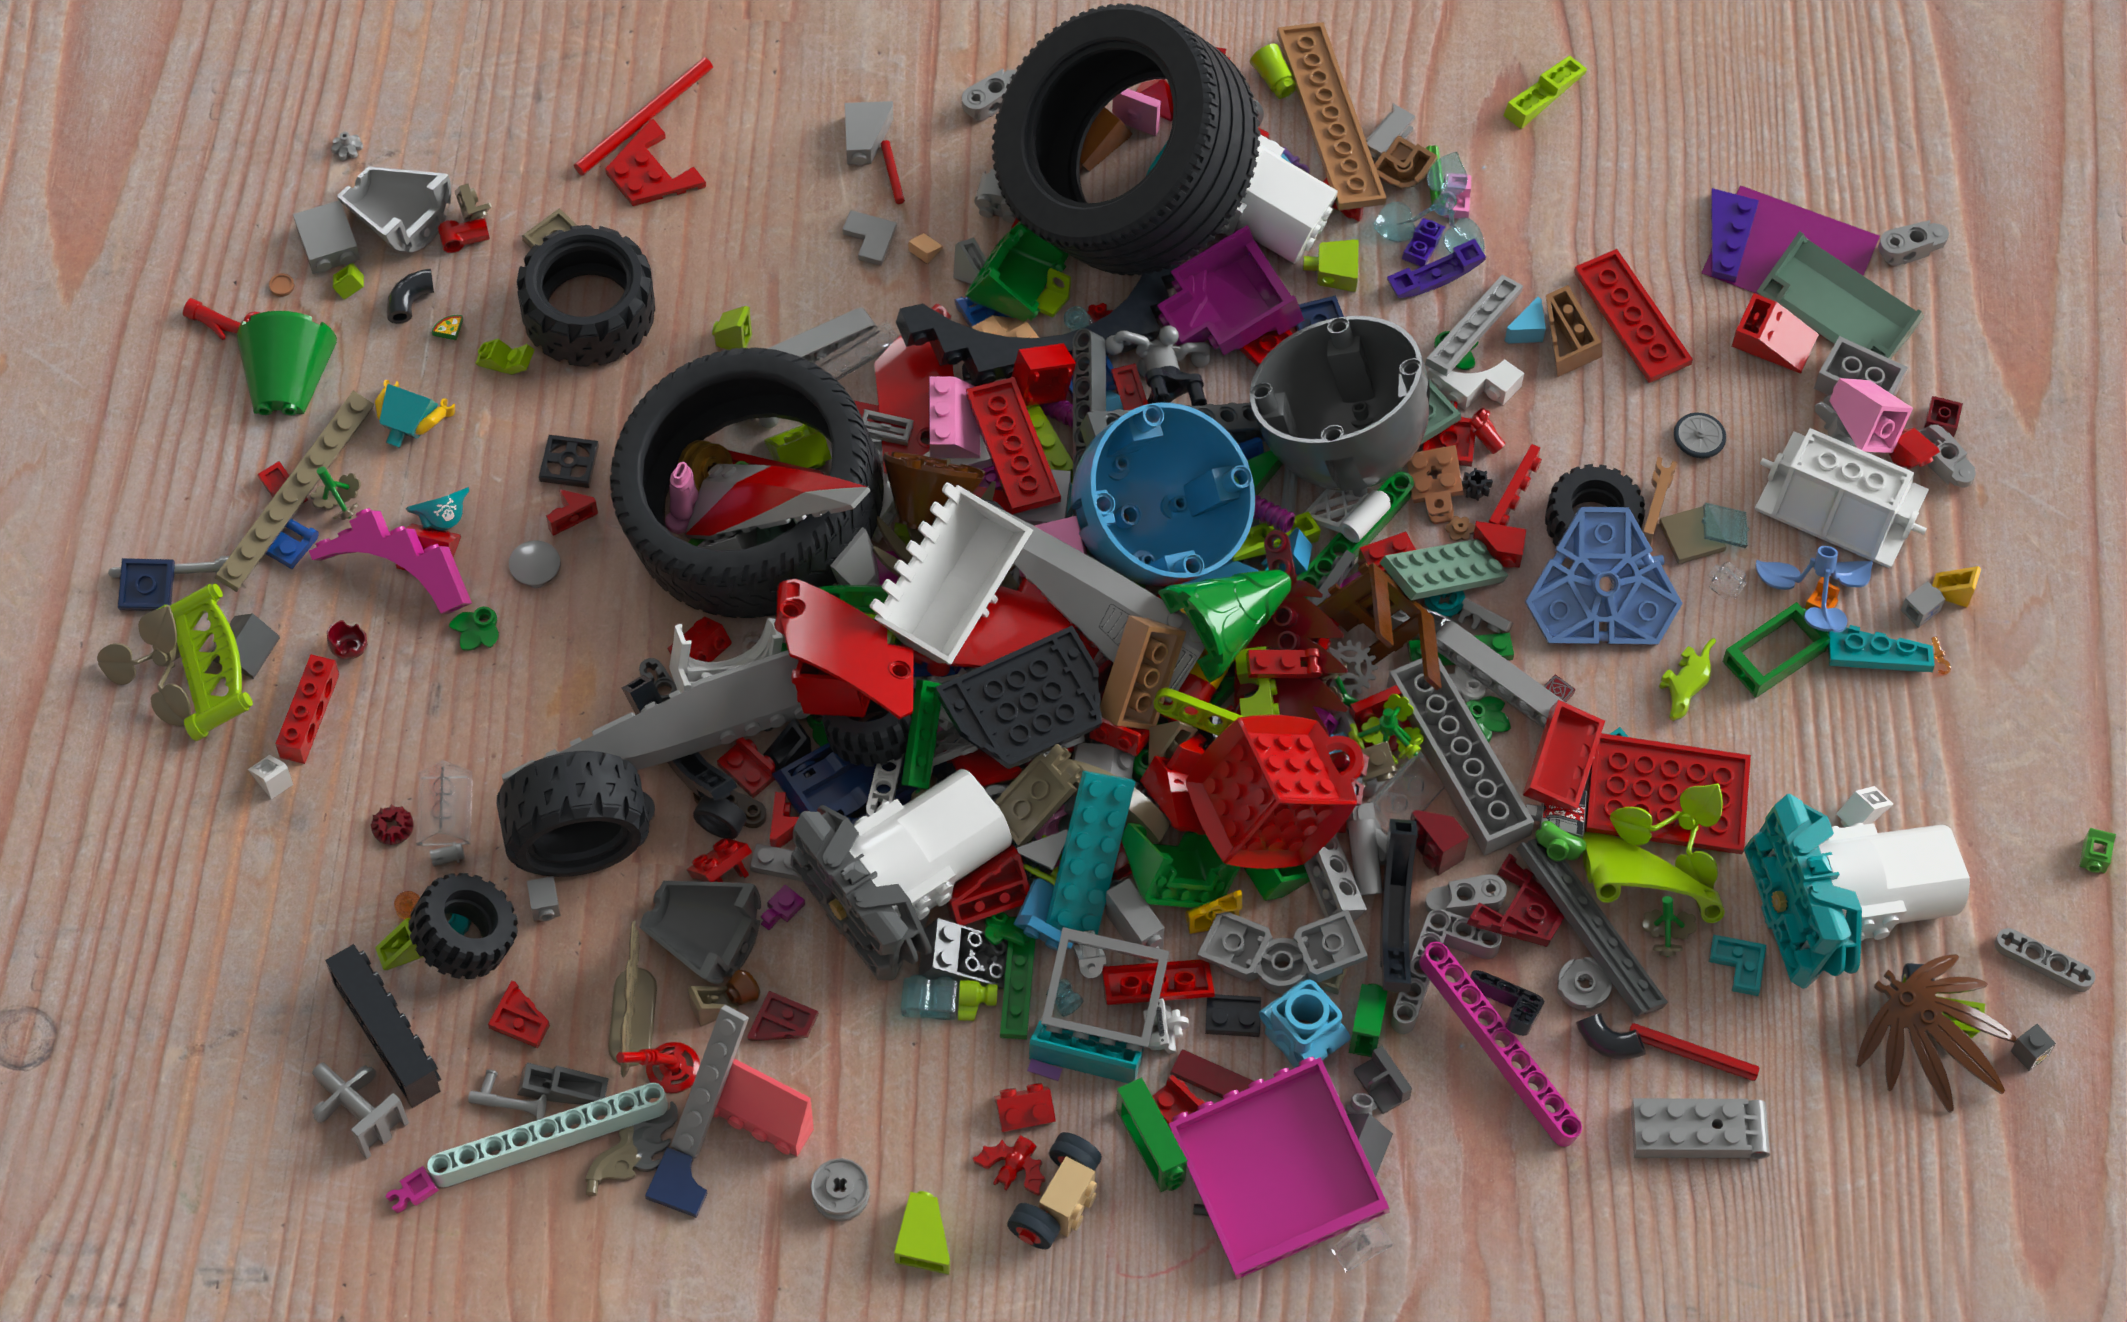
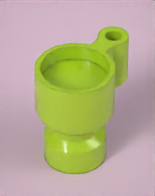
[958,980,998,1021]

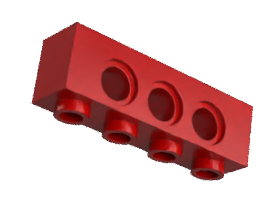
[275,654,340,764]

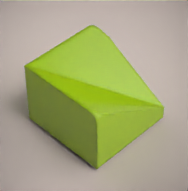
[333,263,364,299]

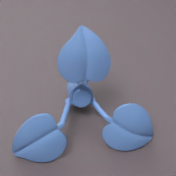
[1756,546,1873,632]

